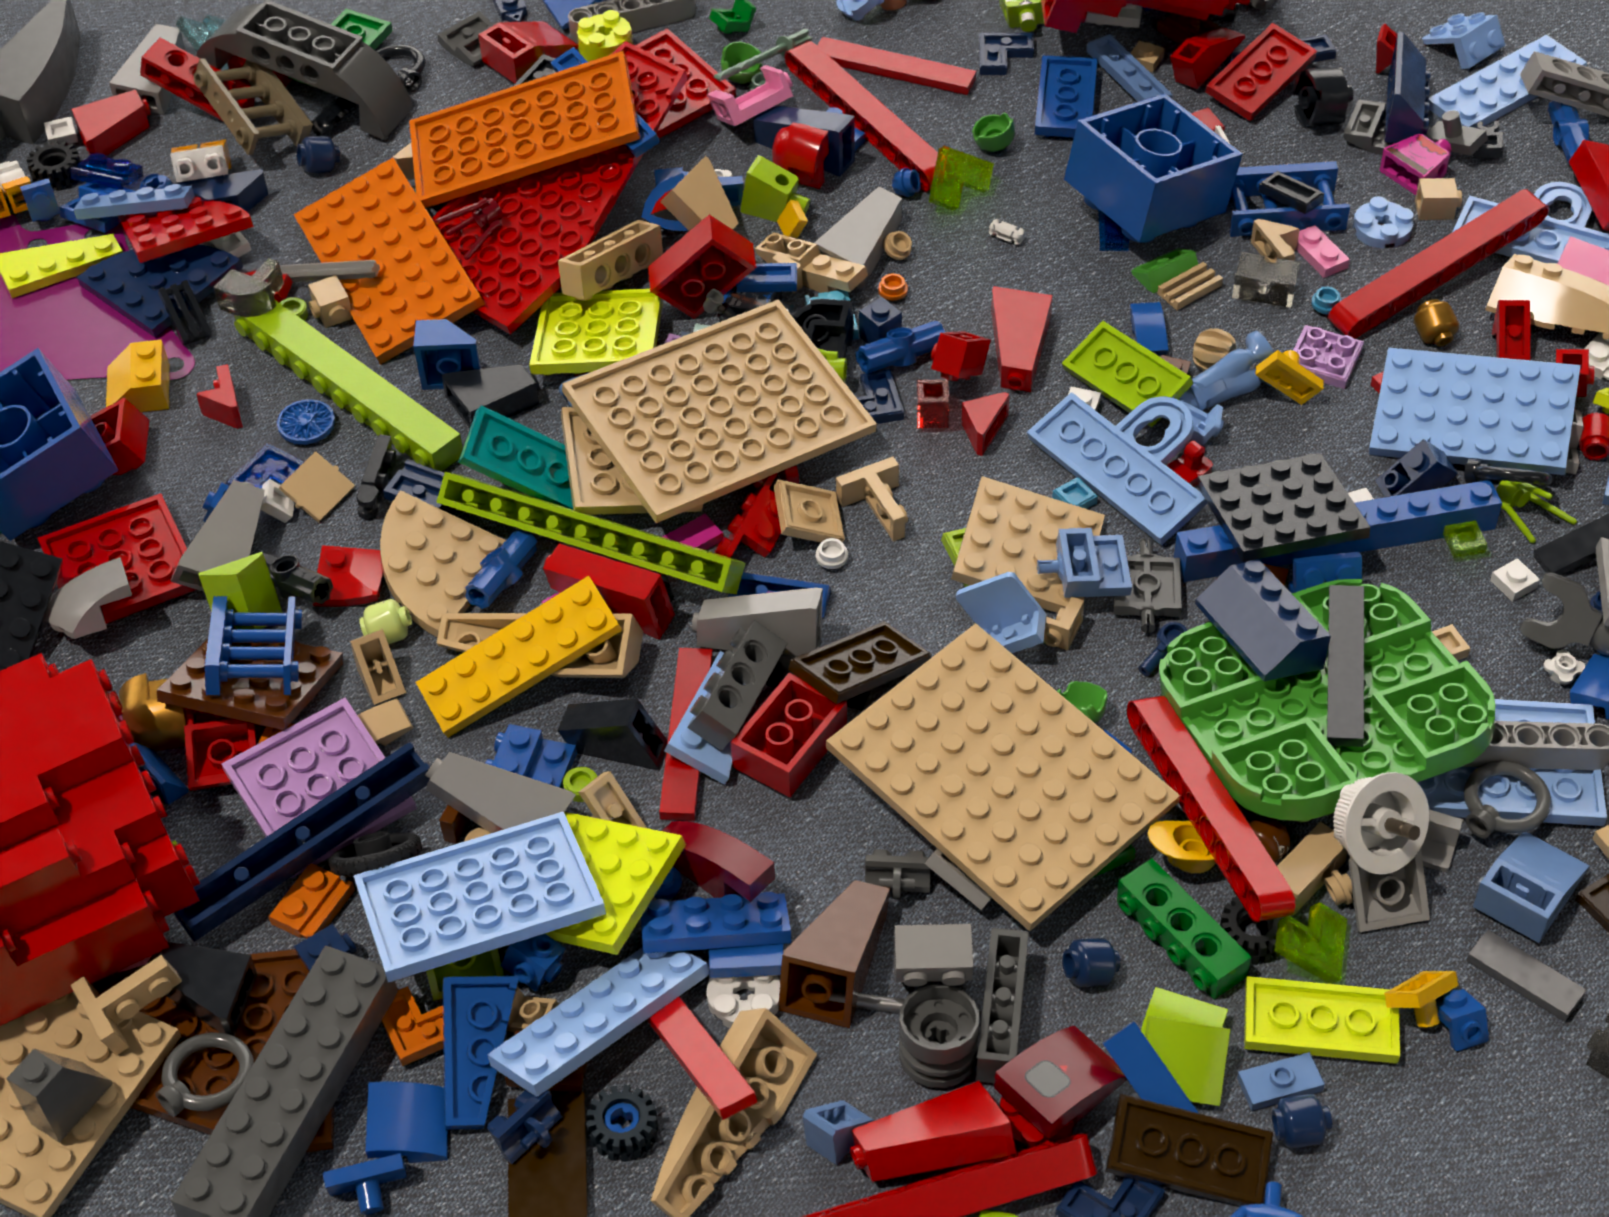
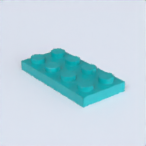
[458,405,573,509]

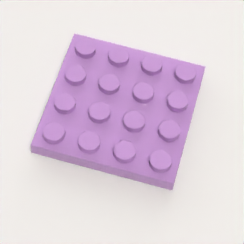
[222,698,416,878]

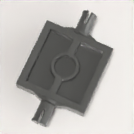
[1113,538,1182,633]

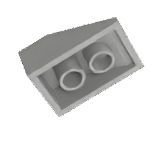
[894,924,973,987]

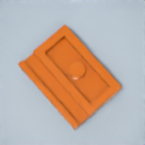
[269,864,355,938]

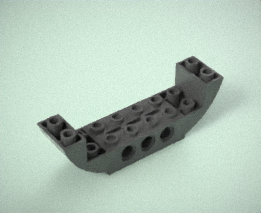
[196,0,413,140]

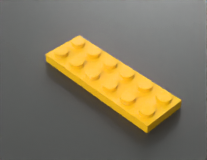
[416,576,622,738]

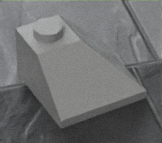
[1348,848,1430,932]

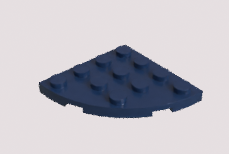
[76,244,243,338]

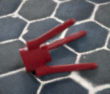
[435,198,504,260]

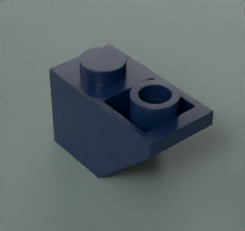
[1375,439,1458,497]

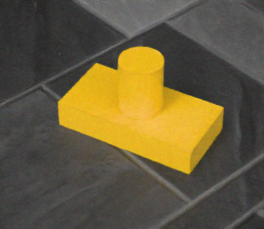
[1256,350,1324,405]
[1384,971,1459,1027]

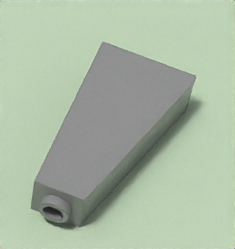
[109,24,186,115]
[814,187,902,289]
[171,480,265,591]
[692,588,823,657]
[425,752,575,833]

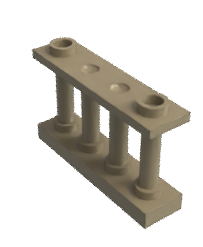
[194,58,313,155]

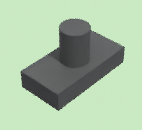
[1424,110,1488,156]

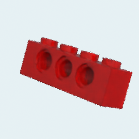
[140,37,255,121]

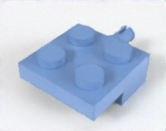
[1037,528,1132,598]

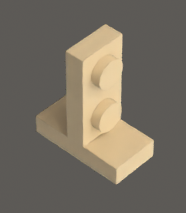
[836,457,908,542]
[71,955,182,1056]

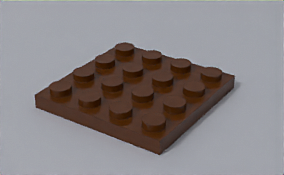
[157,627,343,730]

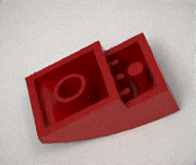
[184,708,260,791]

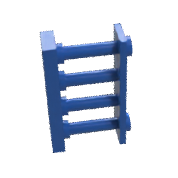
[1229,161,1350,237]
[205,596,302,695]

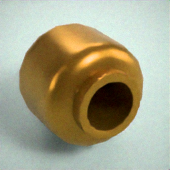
[1413,299,1459,346]

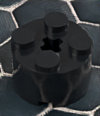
[1293,67,1354,126]

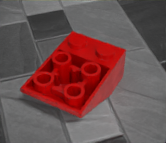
[478,21,579,83]

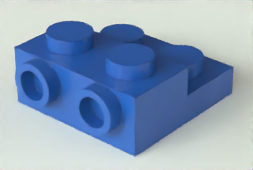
[485,724,577,789]

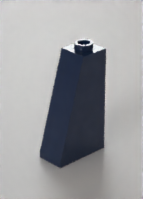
[753,105,855,177]

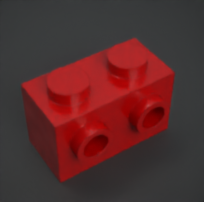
[931,331,991,381]

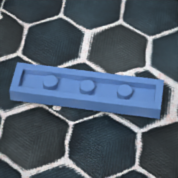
[1087,34,1172,102]
[73,184,195,220]

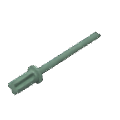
[713,29,812,81]

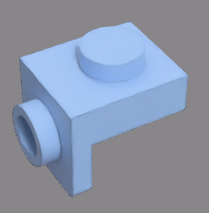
[1181,400,1224,445]

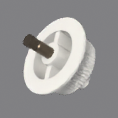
[1333,772,1429,874]

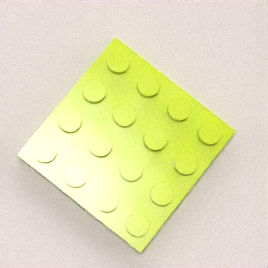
[529,289,663,375]
[545,812,686,955]

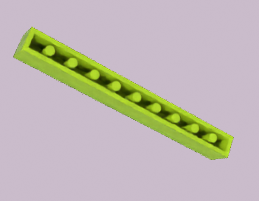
[232,290,463,472]
[436,472,746,594]

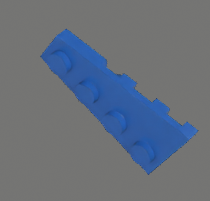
[442,976,519,1130]

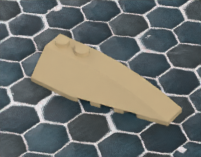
[1486,254,1609,339]
[436,613,643,678]
[651,1008,817,1217]

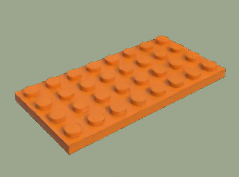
[409,51,640,208]
[293,158,485,365]

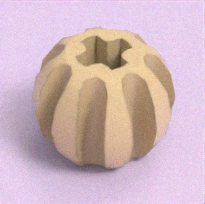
[1193,329,1236,371]

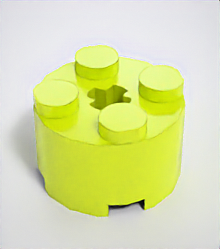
[577,10,633,62]

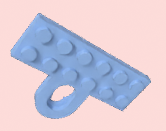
[1453,182,1609,264]
[1027,392,1208,545]

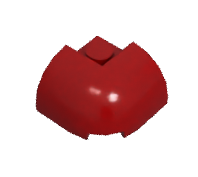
[772,123,829,189]

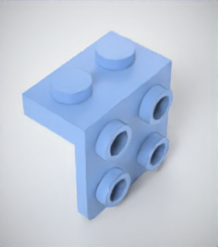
[1422,12,1505,69]
[956,572,1046,653]

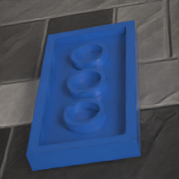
[1035,55,1097,138]
[641,892,791,954]

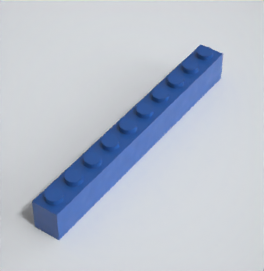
[1174,480,1502,582]

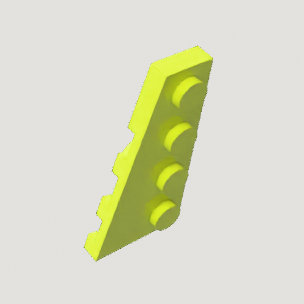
[0,234,123,298]

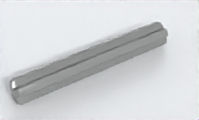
[276,260,380,282]

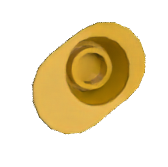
[1147,821,1216,874]

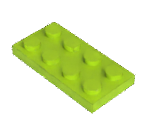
[1061,321,1194,428]

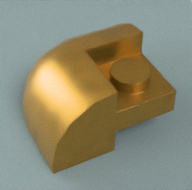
[119,673,186,751]

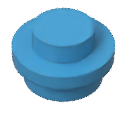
[1311,287,1342,314]

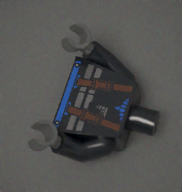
[703,260,794,322]

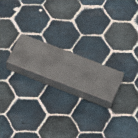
[1466,930,1586,1021]

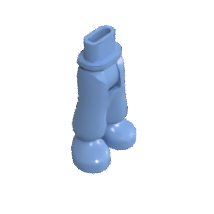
[1179,331,1273,411]

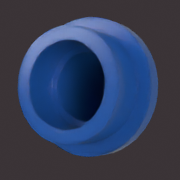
[892,168,921,197]

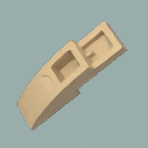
[755,233,868,293]

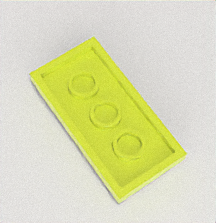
[1244,976,1400,1064]

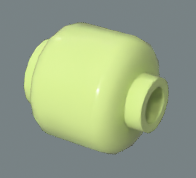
[359,599,412,645]

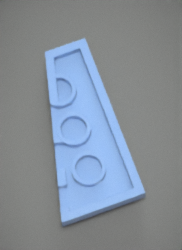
[664,651,734,785]

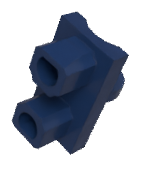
[487,1090,562,1164]

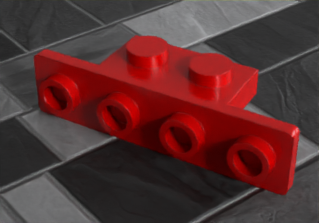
[714,473,781,558]

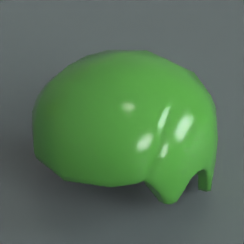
[721,42,762,84]
[972,113,1015,152]
[1057,681,1108,723]

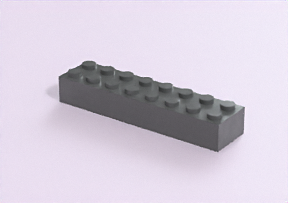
[171,945,398,1217]

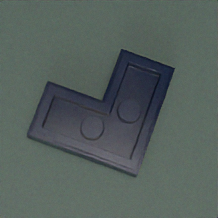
[979,33,1034,75]
[856,369,904,424]
[1055,1177,1165,1217]

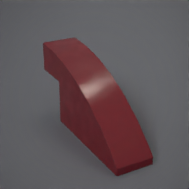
[662,821,775,902]

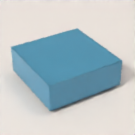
[1052,477,1098,509]

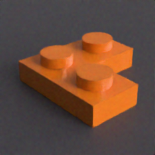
[381,986,443,1067]

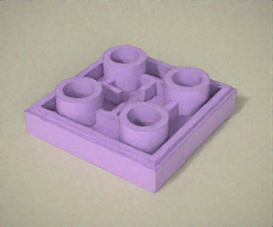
[1293,325,1364,389]

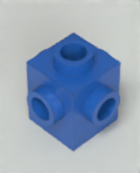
[500,933,566,992]

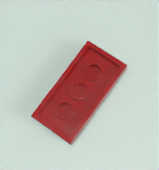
[1205,23,1317,121]

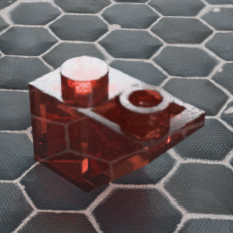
[916,379,949,428]

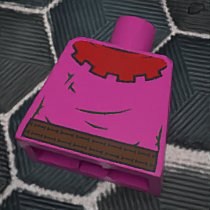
[1379,134,1451,195]

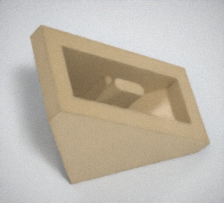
[350,629,406,705]

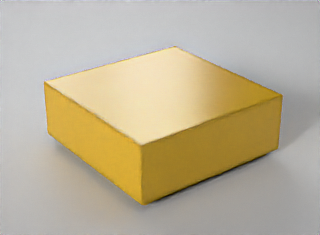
[777,200,808,239]

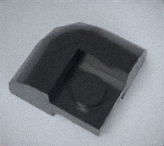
[790,299,854,360]

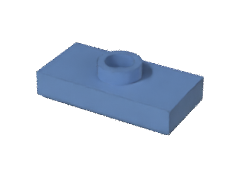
[1237,1052,1325,1111]

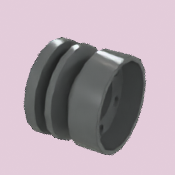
[899,984,979,1088]

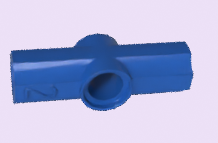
[1547,101,1589,165]
[856,320,946,374]
[465,529,538,609]

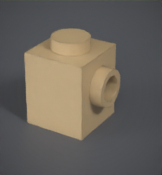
[1415,178,1462,220]
[308,275,353,328]

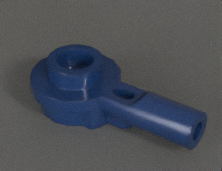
[1138,622,1187,676]

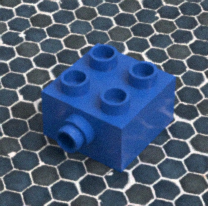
[1064,93,1243,243]
[0,348,119,541]

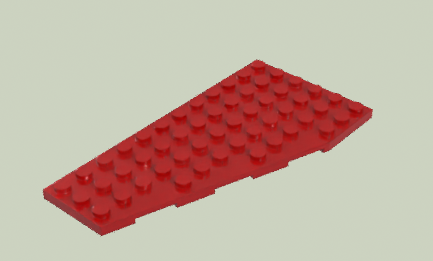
[432,41,688,335]

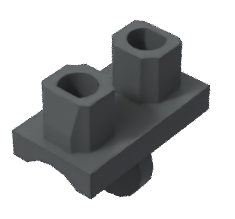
[865,849,930,899]

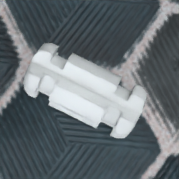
[989,219,1025,245]

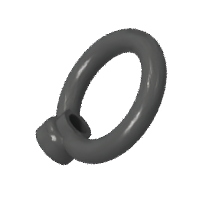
[1464,761,1551,838]
[156,1032,254,1117]

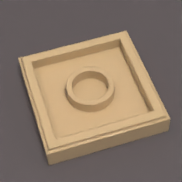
[774,480,845,543]

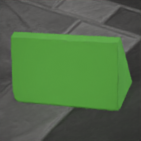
[1131,248,1198,293]

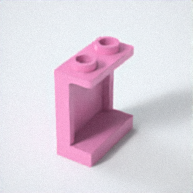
[707,65,793,126]

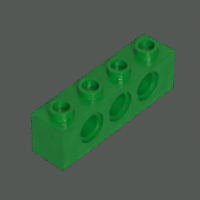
[1116,858,1251,1000]

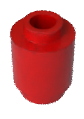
[1579,413,1609,460]

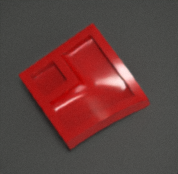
[313,545,384,607]

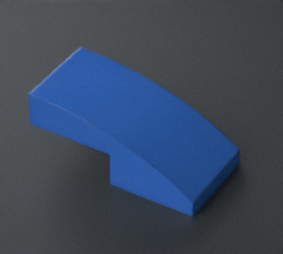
[1130,302,1168,356]

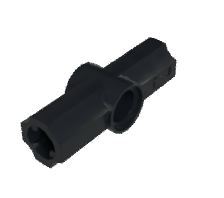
[250,549,333,605]

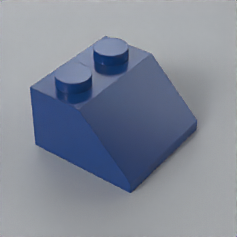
[414,319,481,390]

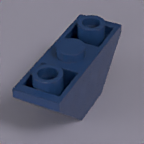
[177,169,268,213]

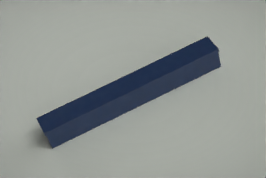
[173,742,430,942]

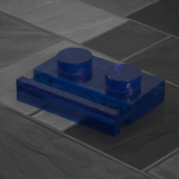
[71,153,143,190]

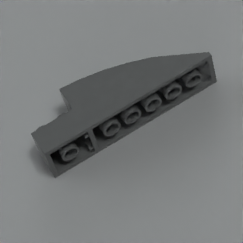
[0,0,81,145]

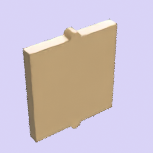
[279,452,355,523]

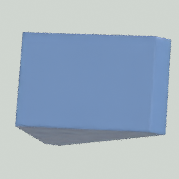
[802,1100,873,1165]

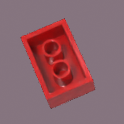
[648,214,756,319]
[731,673,847,797]

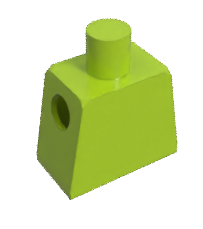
[740,155,810,223]

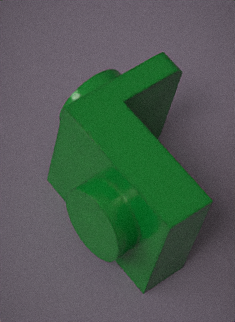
[709,0,756,34]

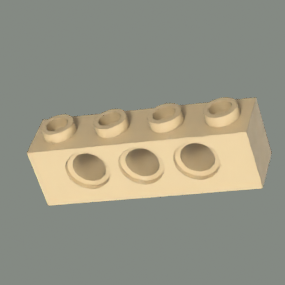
[558,220,663,301]

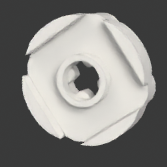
[707,975,780,1028]

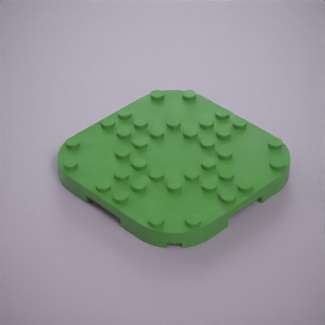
[1159,579,1496,822]

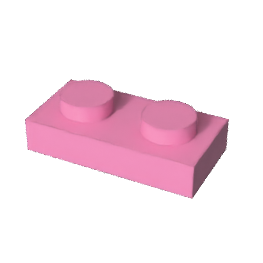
[1296,225,1350,278]

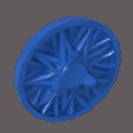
[276,399,335,445]

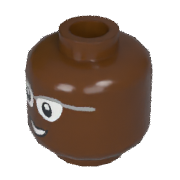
[1249,816,1291,864]

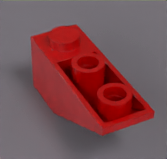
[1170,27,1246,89]

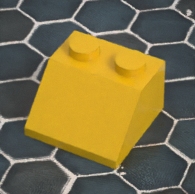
[106,339,170,412]

